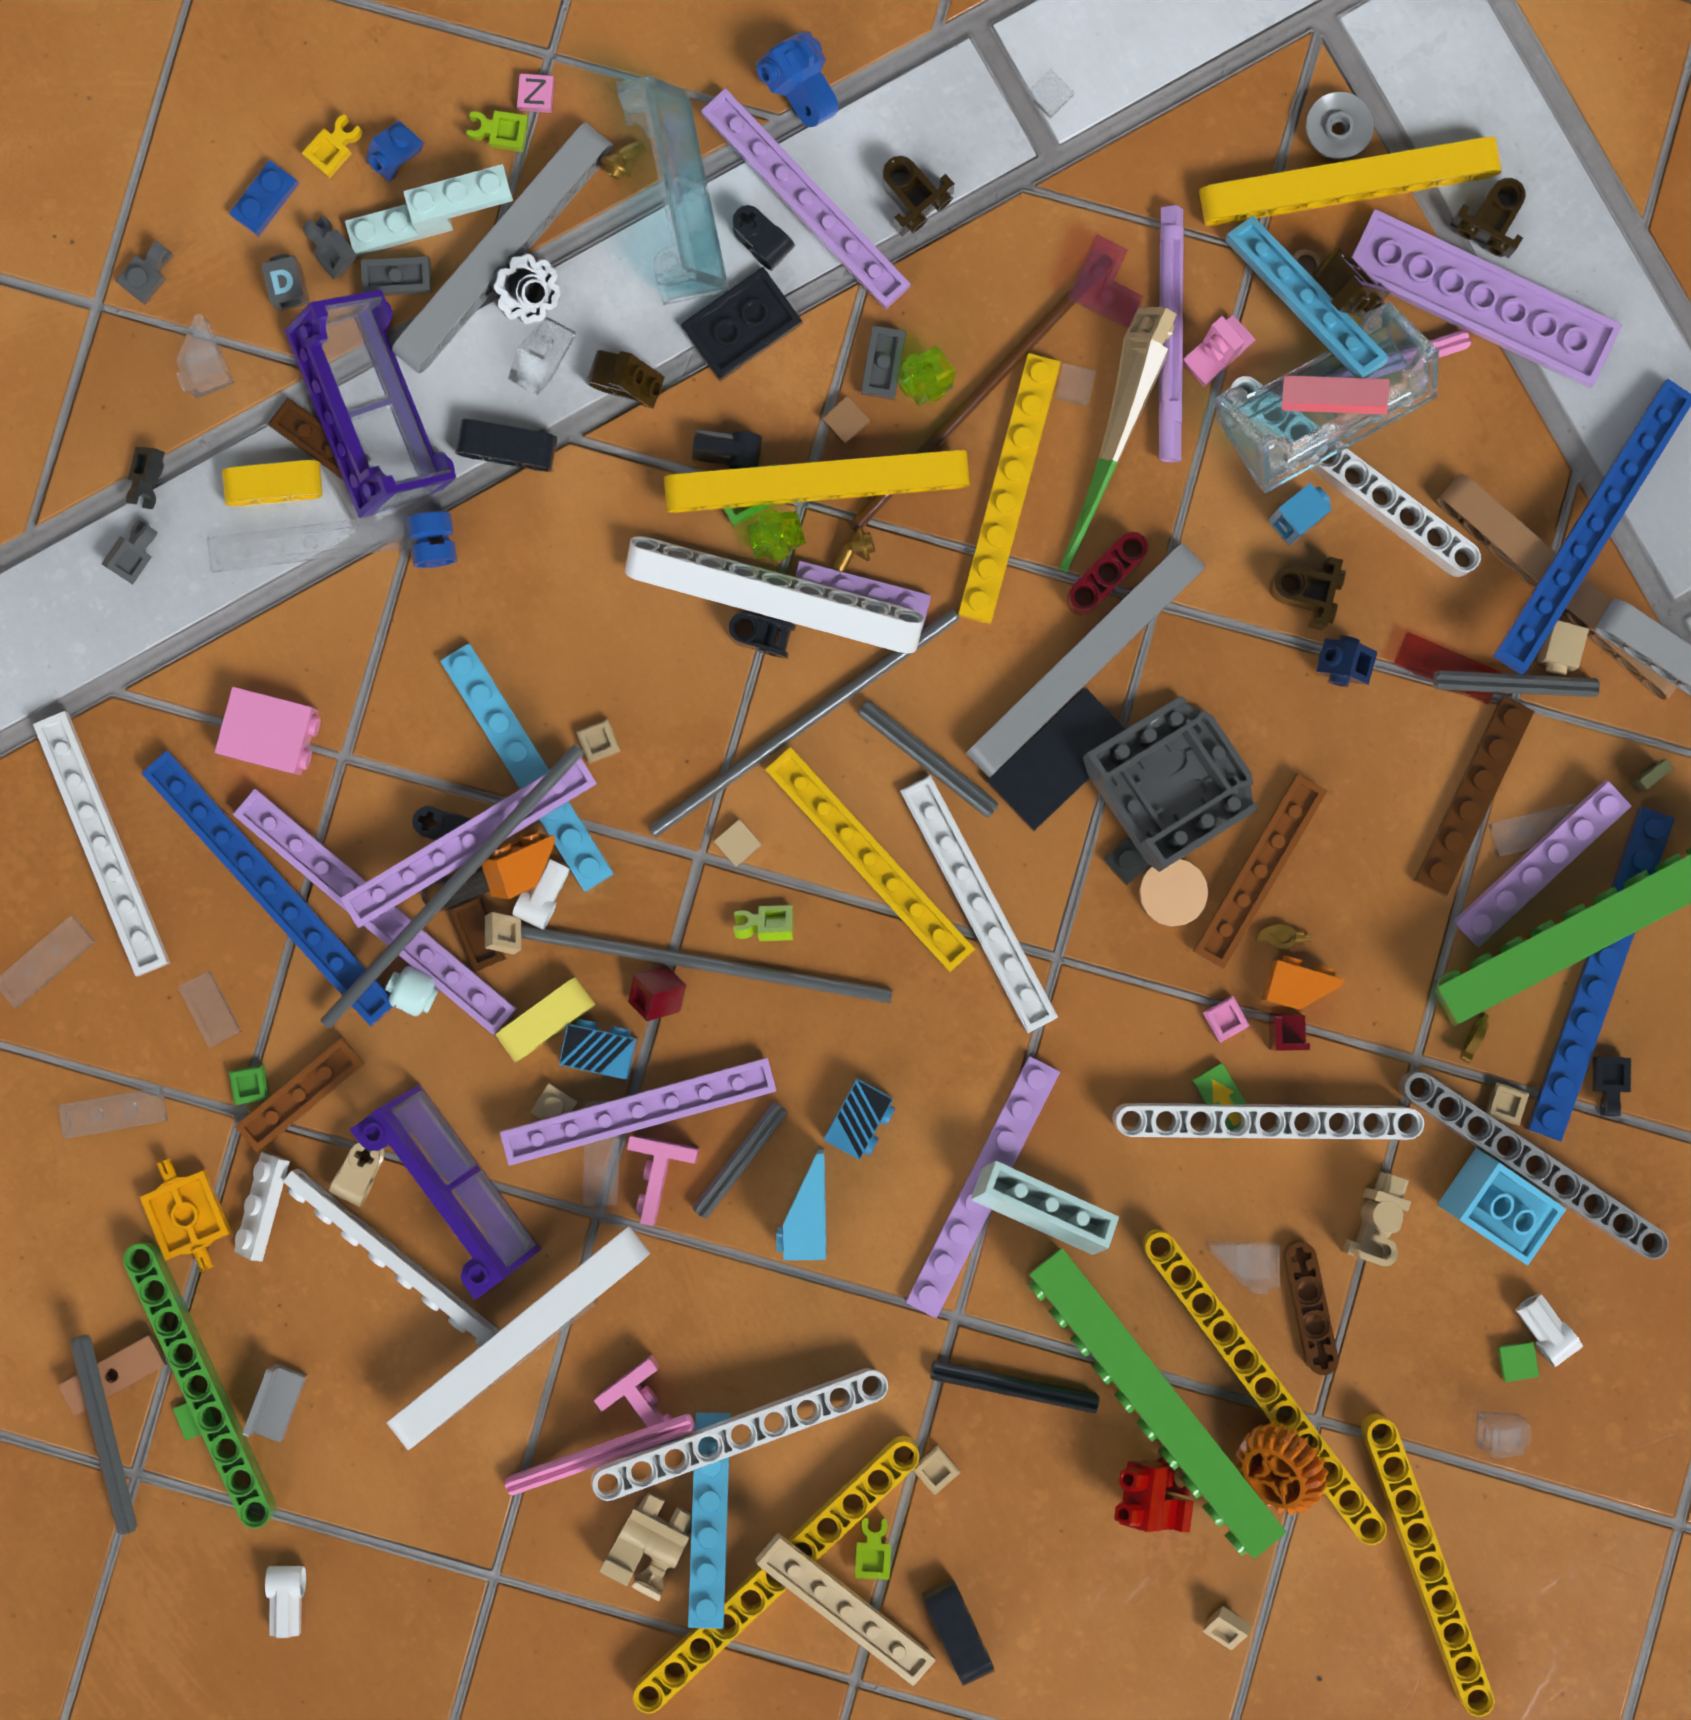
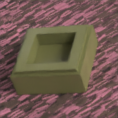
[1630,759,1674,792]

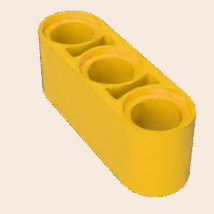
[222,460,323,506]

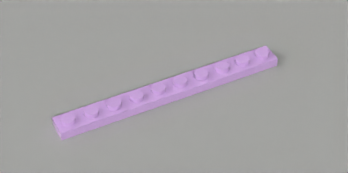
[233,789,517,1035]

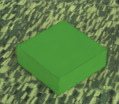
[229,1065,271,1105]
[1497,1341,1539,1382]
[173,1403,218,1441]

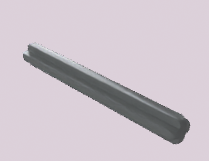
[1433,670,1600,697]
[858,700,998,817]

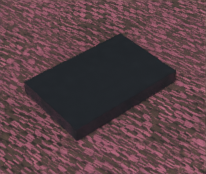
[680,267,803,382]

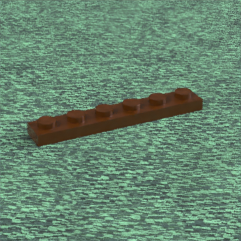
[1414,696,1535,896]

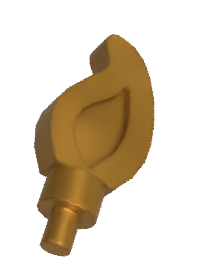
[1256,924,1313,950]
[1460,1013,1489,1063]

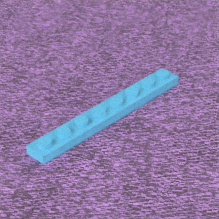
[440,643,614,892]

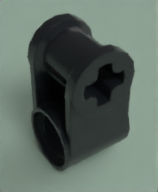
[732,205,795,271]
[729,612,796,659]
[412,806,471,841]

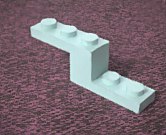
[345,164,513,256]

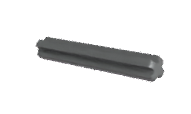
[693,1102,787,1219]

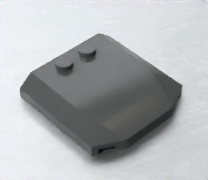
[1083,696,1257,872]

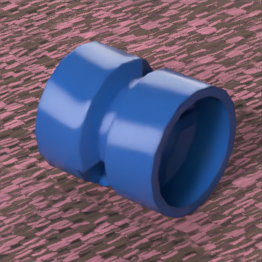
[407,512,457,568]

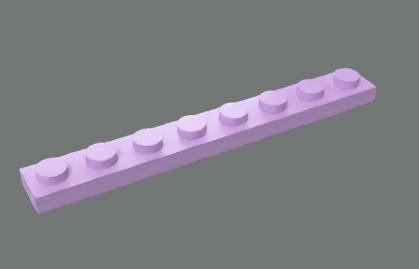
[701,88,911,310]
[340,758,597,928]
[905,1056,1060,1319]
[500,1057,776,1166]

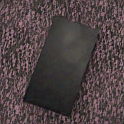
[987,688,1126,832]

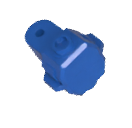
[756,31,838,127]

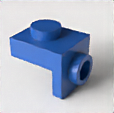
[366,120,424,182]

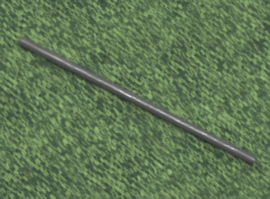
[648,609,960,838]
[320,743,585,1029]
[521,925,892,1003]

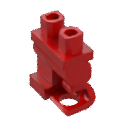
[1114,1458,1194,1532]

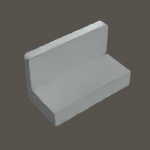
[242,1363,308,1442]

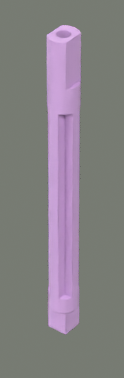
[1158,205,1184,463]

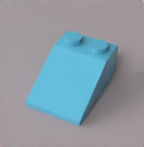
[1437,1148,1566,1266]
[776,1149,827,1261]

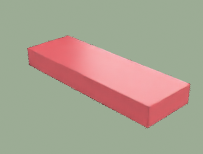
[1282,375,1390,414]

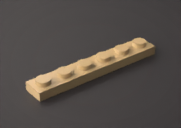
[755,1533,936,1686]

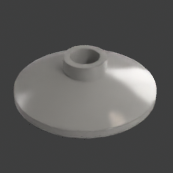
[1306,92,1374,160]

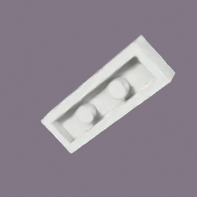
[234,1152,290,1262]

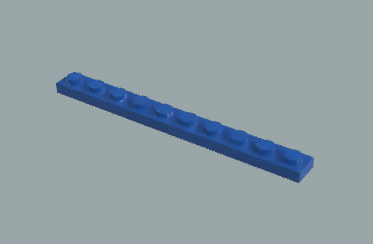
[1492,379,1691,675]
[141,750,393,1026]
[1526,807,1675,1142]

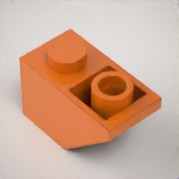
[482,830,555,899]
[1261,956,1344,1010]

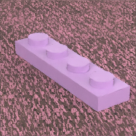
[795,561,931,630]

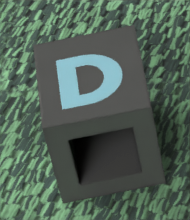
[261,254,310,311]

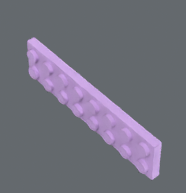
[1352,209,1622,388]

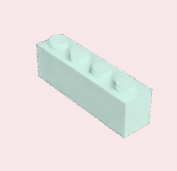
[971,1161,1119,1255]

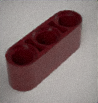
[1067,532,1148,615]

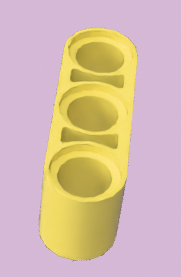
[495,977,596,1063]

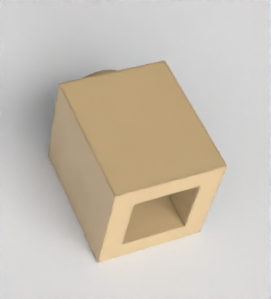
[1537,620,1589,675]

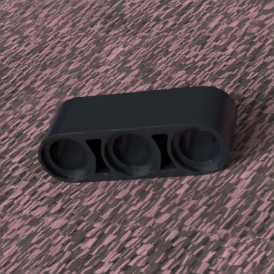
[455,419,558,472]
[921,1578,995,1686]

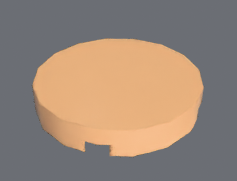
[1139,859,1208,927]

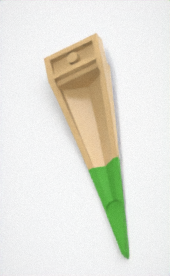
[1059,307,1177,573]

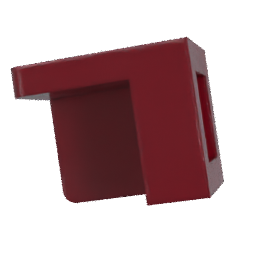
[628,966,686,1021]
[1269,1015,1310,1051]

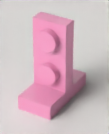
[1183,315,1256,387]
[627,1134,700,1226]
[593,1354,673,1427]

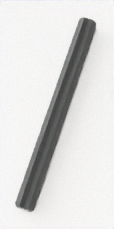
[70,1334,137,1535]

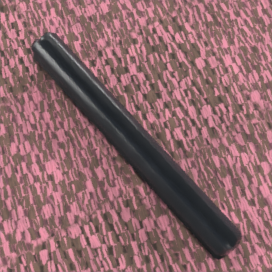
[930,1360,1100,1413]

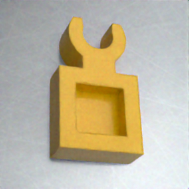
[302,114,363,179]

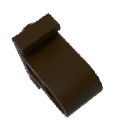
[883,156,955,237]
[1450,178,1526,258]
[1312,247,1390,318]
[585,350,665,409]
[1269,557,1346,630]

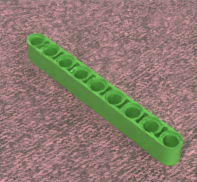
[123,1241,276,1529]

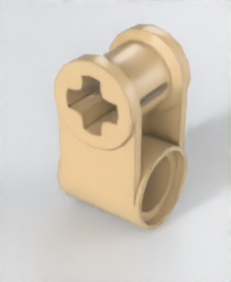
[329,1143,385,1207]

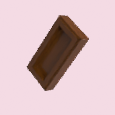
[448,896,507,972]

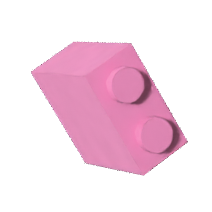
[214,687,321,776]

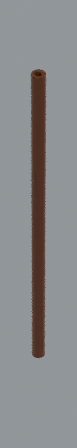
[848,254,1113,532]

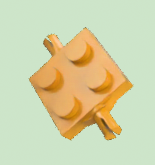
[139,1158,232,1272]

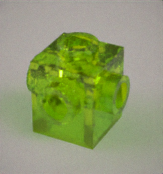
[899,346,956,406]
[746,510,806,562]

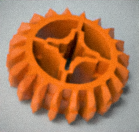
[1235,1422,1329,1516]

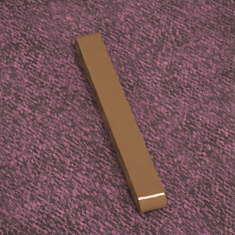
[1437,473,1678,700]

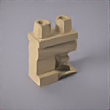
[1342,1172,1411,1266]
[599,1491,692,1601]

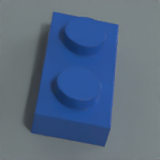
[229,160,299,237]

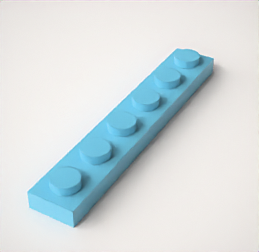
[1226,216,1389,378]
[688,1413,731,1629]

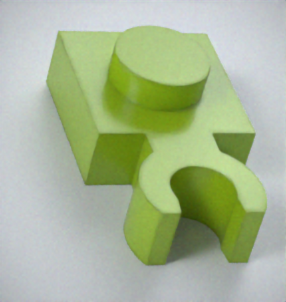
[466,110,529,153]
[734,905,794,941]
[854,1518,891,1580]

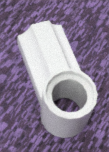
[512,858,570,930]
[1515,1293,1583,1367]
[265,1566,306,1638]

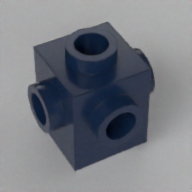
[1316,635,1377,687]

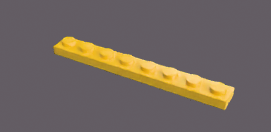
[958,353,1061,625]
[765,747,975,972]

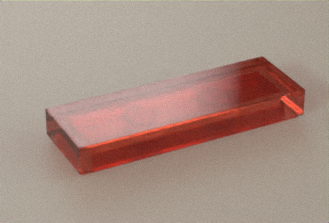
[1392,632,1502,705]

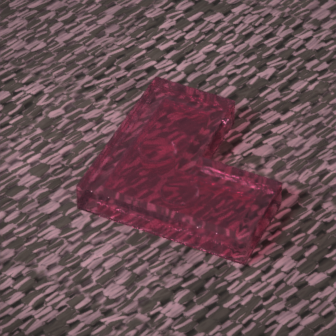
[1067,235,1143,328]

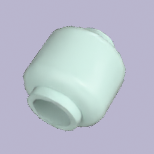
[385,966,439,1017]

